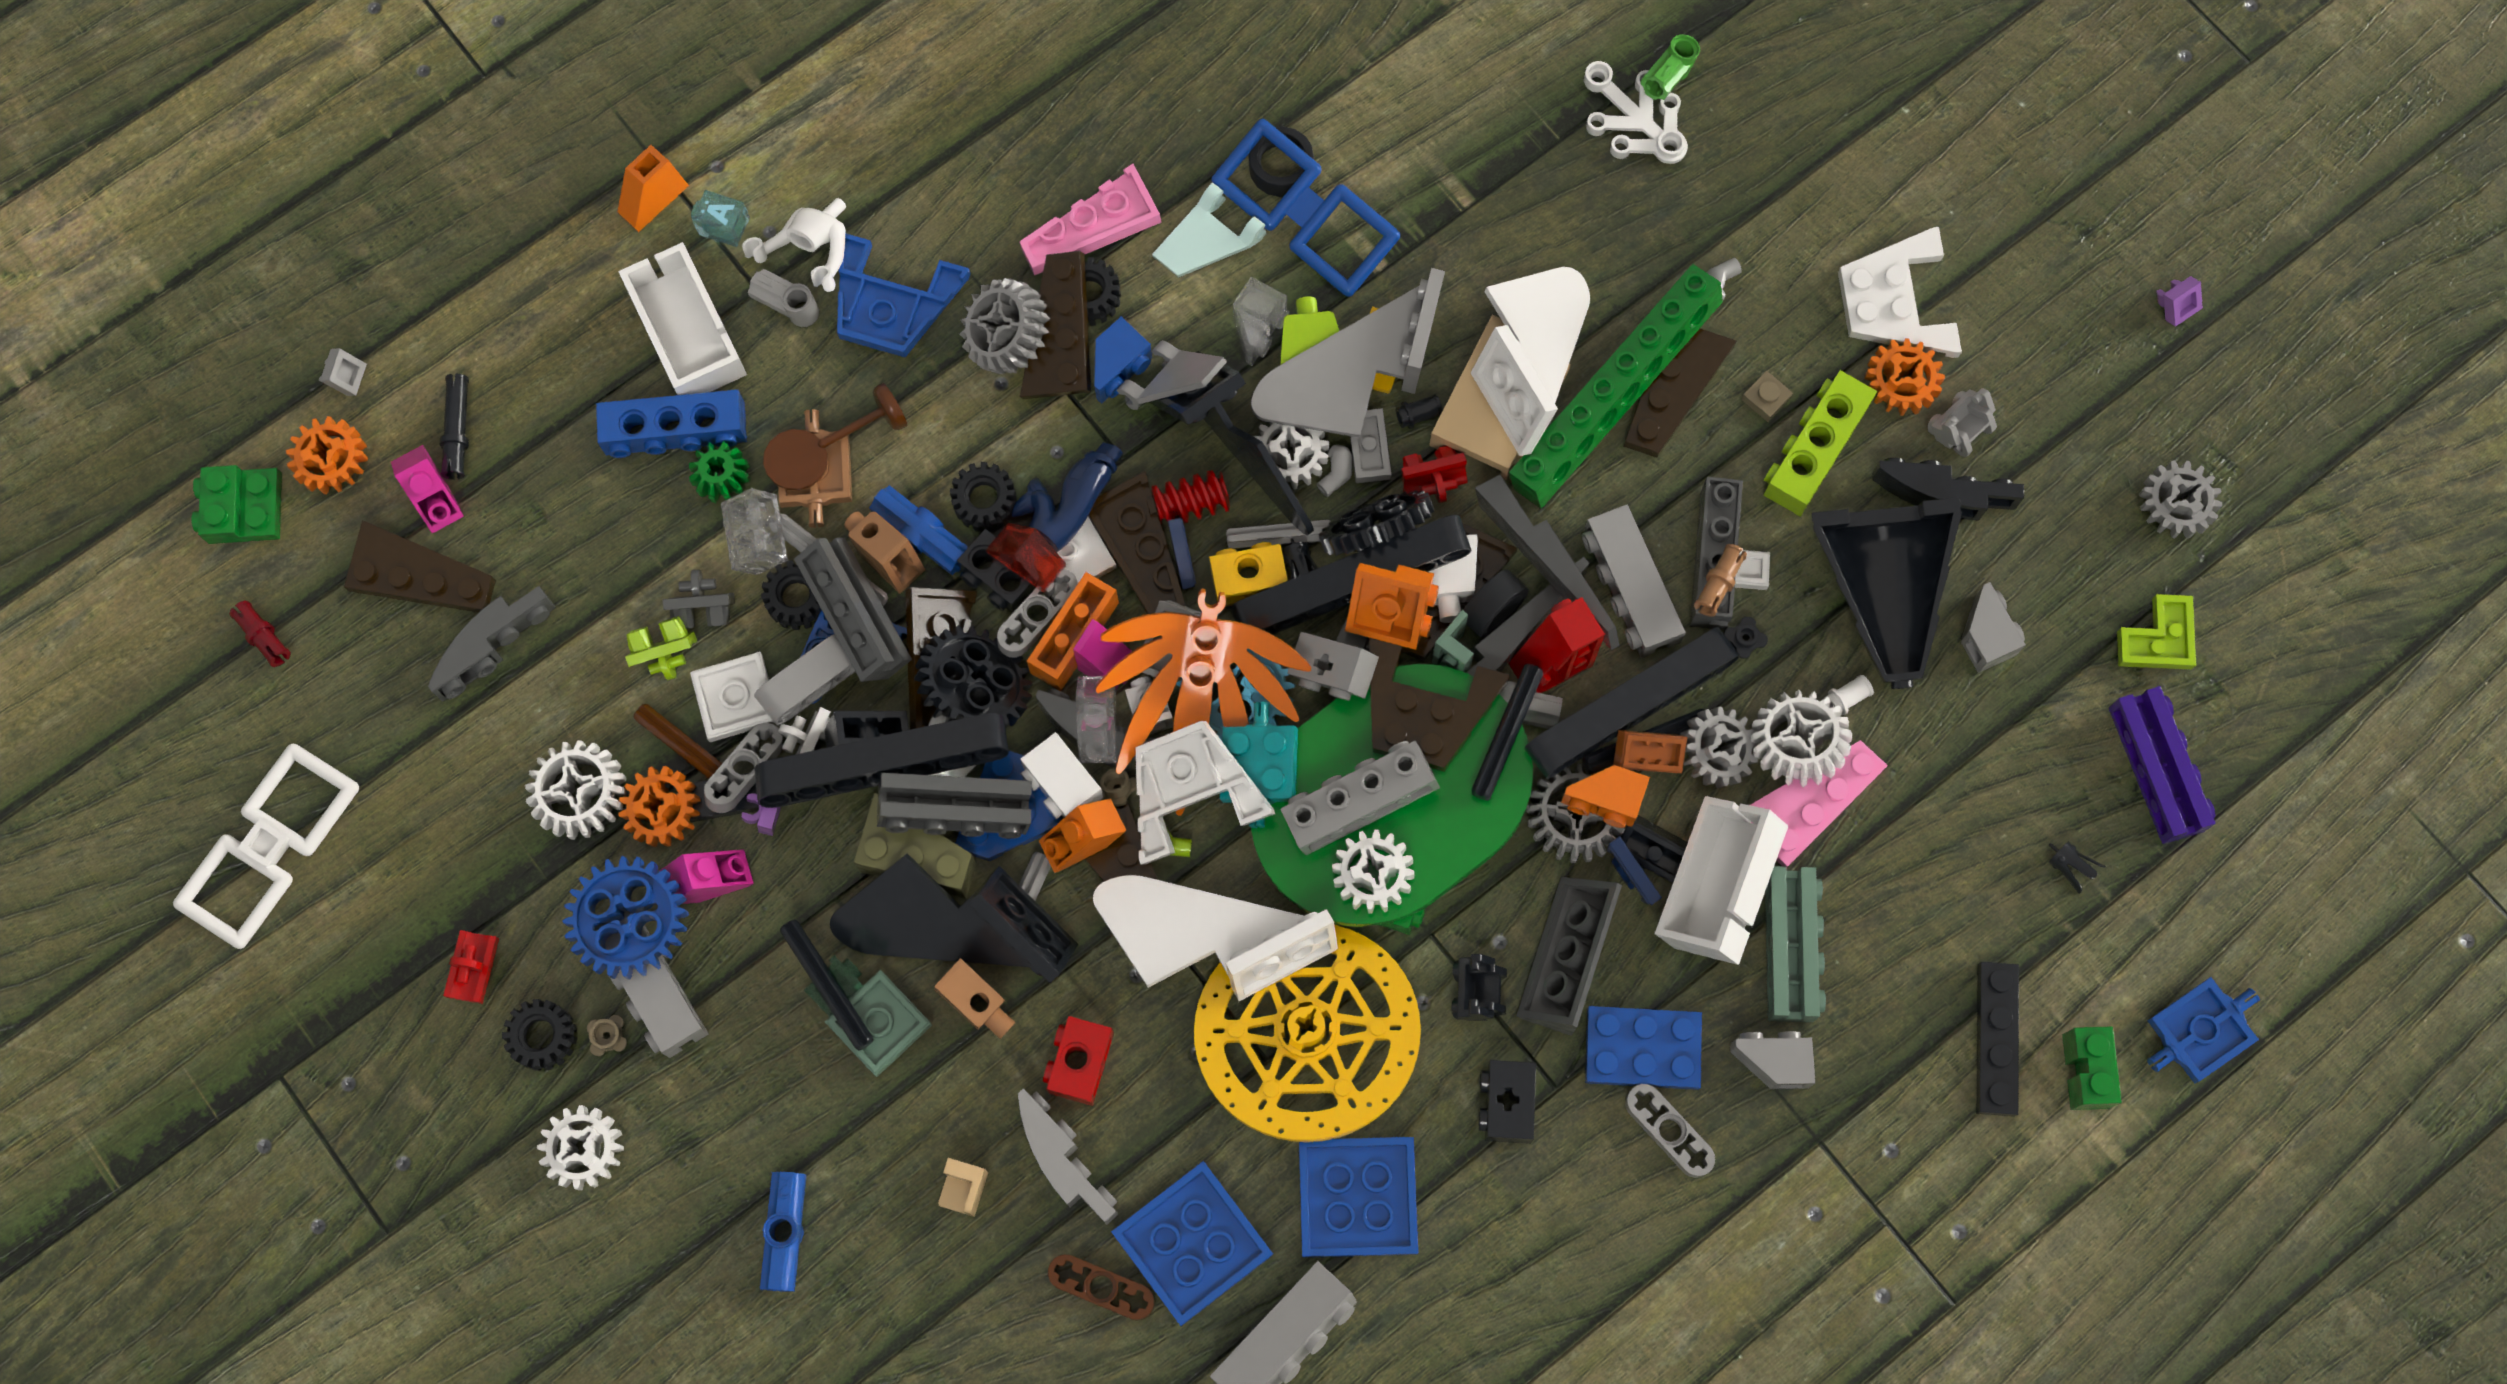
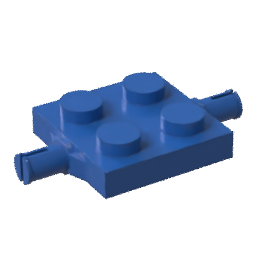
[2147,977,2260,1084]

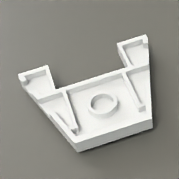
[1838,227,1962,358]
[1135,721,1275,865]

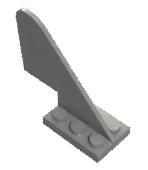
[1251,268,1445,438]

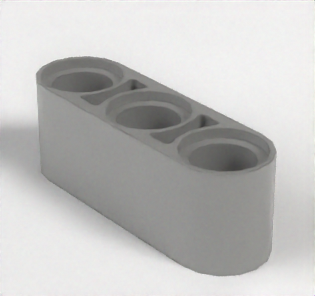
[754,634,855,725]

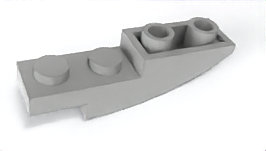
[1018,1088,1118,1225]

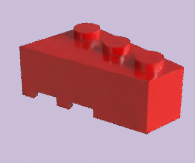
[1508,597,1605,693]

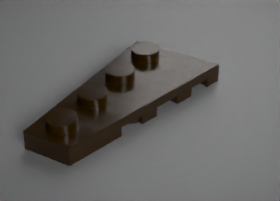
[1020,251,1091,399]
[1624,328,1737,458]
[344,520,496,613]

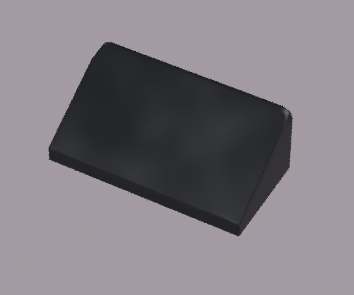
[1621,815,1688,883]

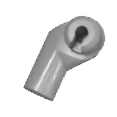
[1706,257,1742,300]
[1317,444,1353,497]

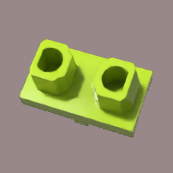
[625,616,698,680]

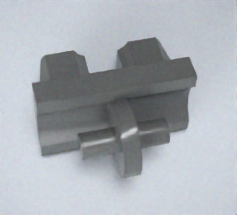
[663,569,735,628]

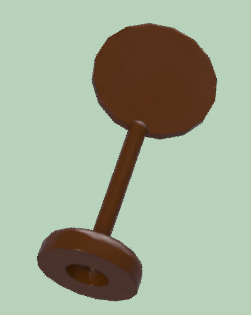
[763,382,907,490]

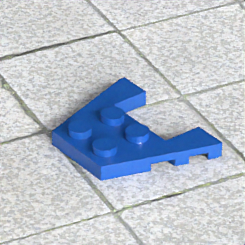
[837,234,971,357]

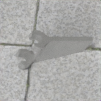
[1117,340,1227,410]

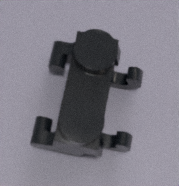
[1451,954,1507,1021]

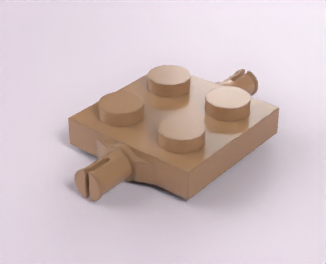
[778,409,852,528]

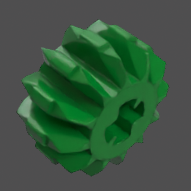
[689,441,750,504]

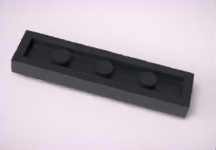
[1976,961,2019,1117]

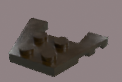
[1369,638,1509,772]

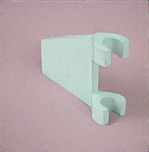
[1152,183,1267,278]

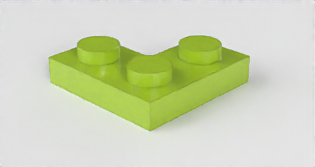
[2117,594,2196,670]

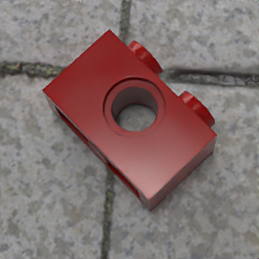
[1043,1016,1114,1106]

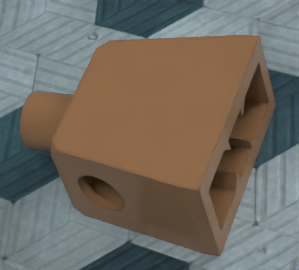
[844,511,925,594]
[934,958,1016,1039]

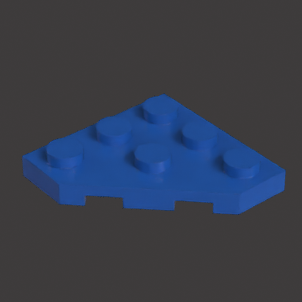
[955,751,1096,861]

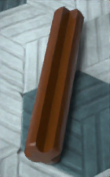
[633,704,722,779]

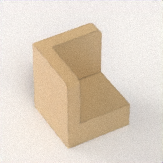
[938,1158,988,1217]

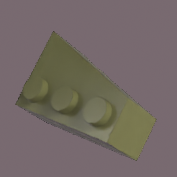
[854,793,977,899]

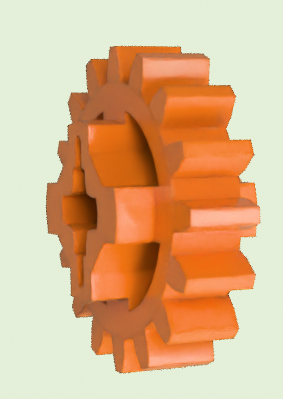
[1864,338,1945,416]
[286,416,368,494]
[618,766,701,847]

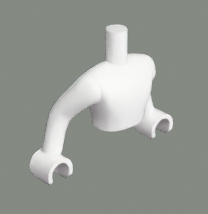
[742,198,846,292]

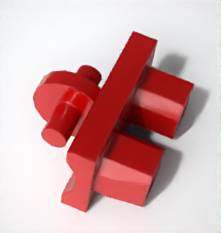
[1401,446,1468,503]
[443,930,499,1004]

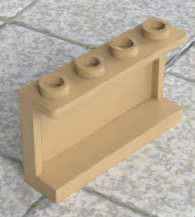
[1430,315,1571,480]

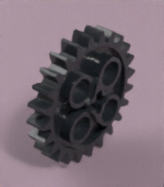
[1319,490,1435,556]
[914,626,1032,728]

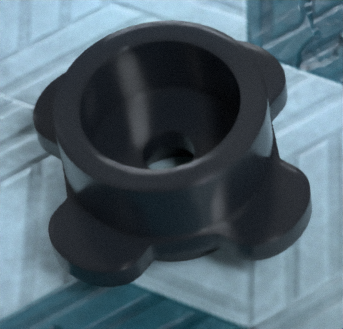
[1724,617,1768,659]

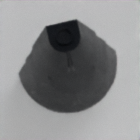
[1811,497,1962,689]

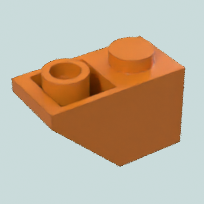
[617,145,689,232]
[1561,765,1650,828]
[1039,798,1127,873]

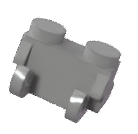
[1928,388,1997,457]

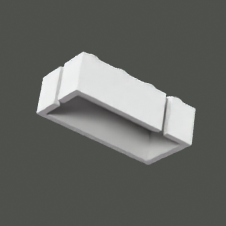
[618,242,747,395]
[1655,796,1788,965]

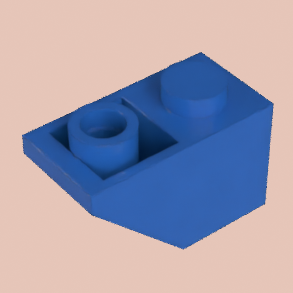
[1094,316,1152,404]

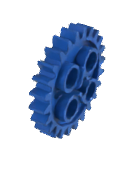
[562,856,689,980]

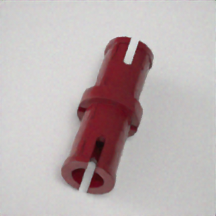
[229,600,291,667]

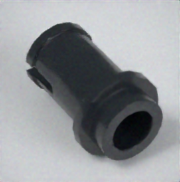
[1395,394,1443,429]

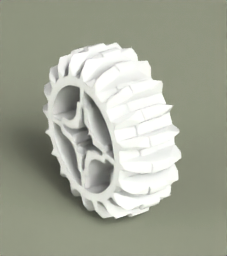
[1751,689,1852,788]
[525,740,627,840]

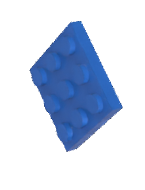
[1299,1137,1418,1258]
[1111,1161,1273,1327]

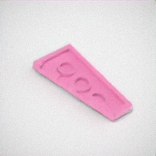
[1020,164,1161,276]
[1751,740,1888,868]

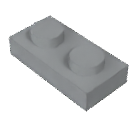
[1350,408,1392,483]

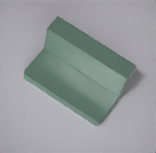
[1432,610,1474,673]

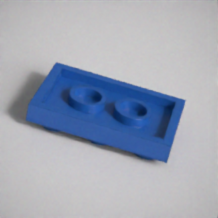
[1585,1006,1702,1090]

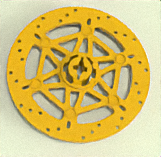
[1194,924,1421,1142]

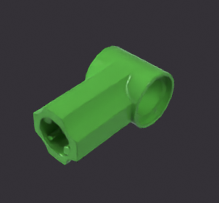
[1640,34,1700,100]

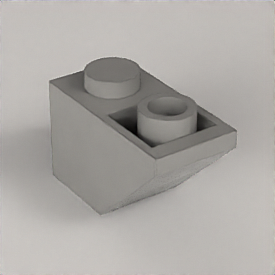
[1961,582,2026,673]
[1730,1031,1815,1089]

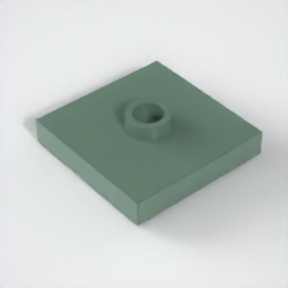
[825,970,932,1077]

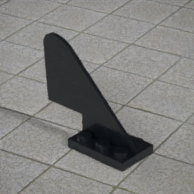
[1149,351,1314,536]
[830,853,1079,983]

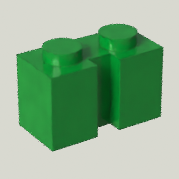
[2062,1026,2122,1110]

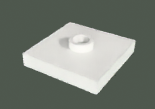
[1019,517,1117,601]
[690,652,774,742]

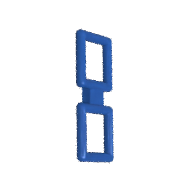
[1211,119,1400,297]

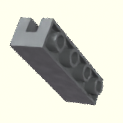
[1690,477,1743,630]
[794,538,912,682]
[877,773,1032,839]

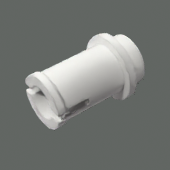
[1824,675,1874,715]

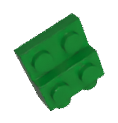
[191,465,282,544]

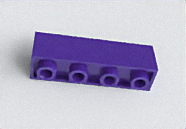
[2108,686,2216,844]

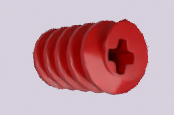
[1151,470,1230,524]

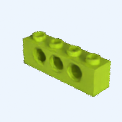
[1763,370,1878,517]

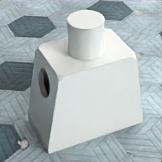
[1429,534,1478,623]

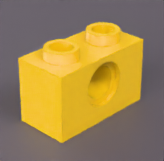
[1209,542,1288,607]

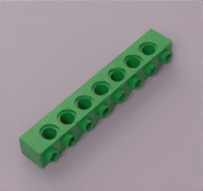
[1509,264,1723,509]

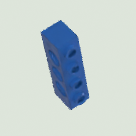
[596,389,747,458]

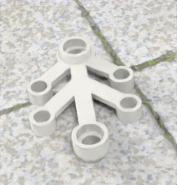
[1584,61,1688,164]

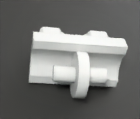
[778,707,830,755]

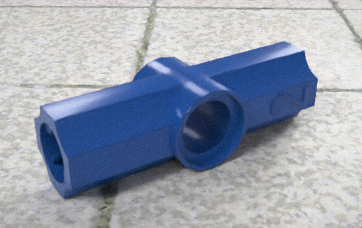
[869,485,969,575]
[760,1172,807,1292]

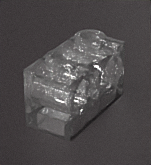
[721,488,788,575]

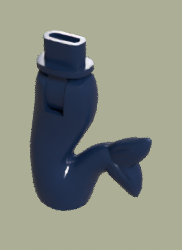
[1011,442,1123,553]

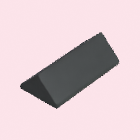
[1516,877,1622,1036]

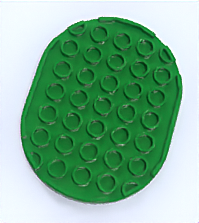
[1251,664,1533,927]

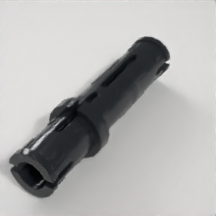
[439,373,469,480]

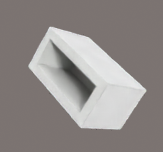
[1020,732,1103,819]

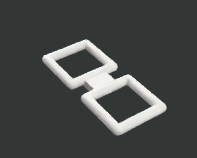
[173,744,359,949]

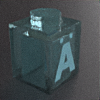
[691,190,750,247]

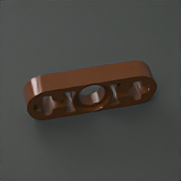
[1048,1254,1155,1321]

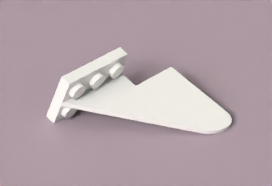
[1471,267,1590,456]
[1093,875,1338,1001]

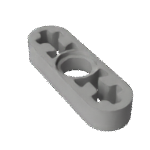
[997,569,1078,657]
[704,723,782,813]
[1625,1084,1715,1178]

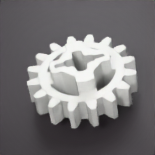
[1254,422,1329,489]
[1332,830,1415,914]
[537,1105,624,1190]

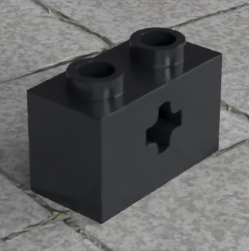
[824,711,909,748]
[1478,1060,1536,1144]

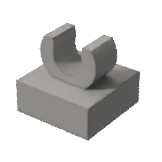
[319,348,367,396]

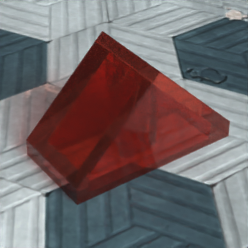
[986,523,1066,592]

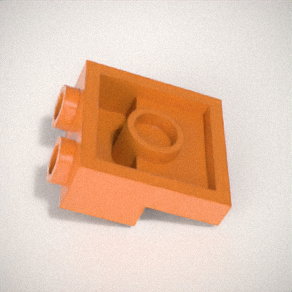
[1345,563,1439,650]

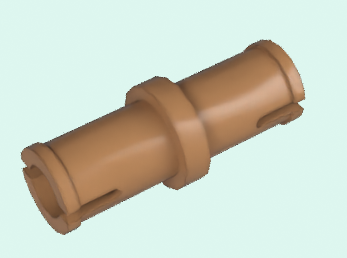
[1694,544,1747,617]

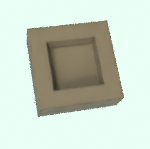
[1741,371,1793,422]

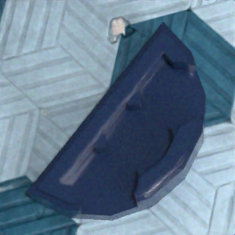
[1167,517,1196,589]
[1607,836,1662,905]

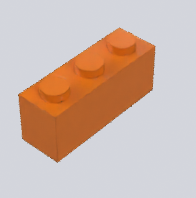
[1027,572,1119,691]

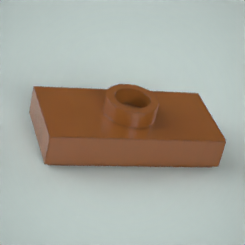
[1613,730,1688,774]

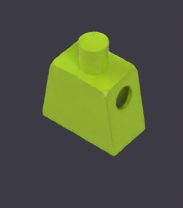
[1280,296,1339,365]

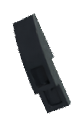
[1872,458,2024,521]

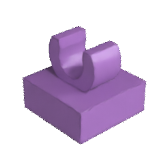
[2157,276,2203,327]
[741,793,781,836]

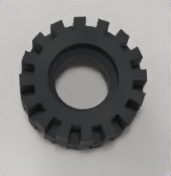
[1085,257,1121,326]
[950,462,1017,532]
[761,560,822,630]
[502,999,577,1071]

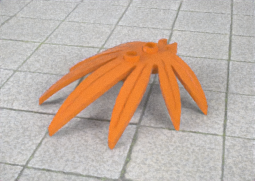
[1096,589,1311,816]

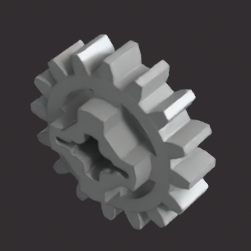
[2139,460,2222,539]
[1681,707,1758,788]

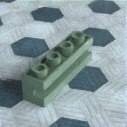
[1765,866,1826,1023]

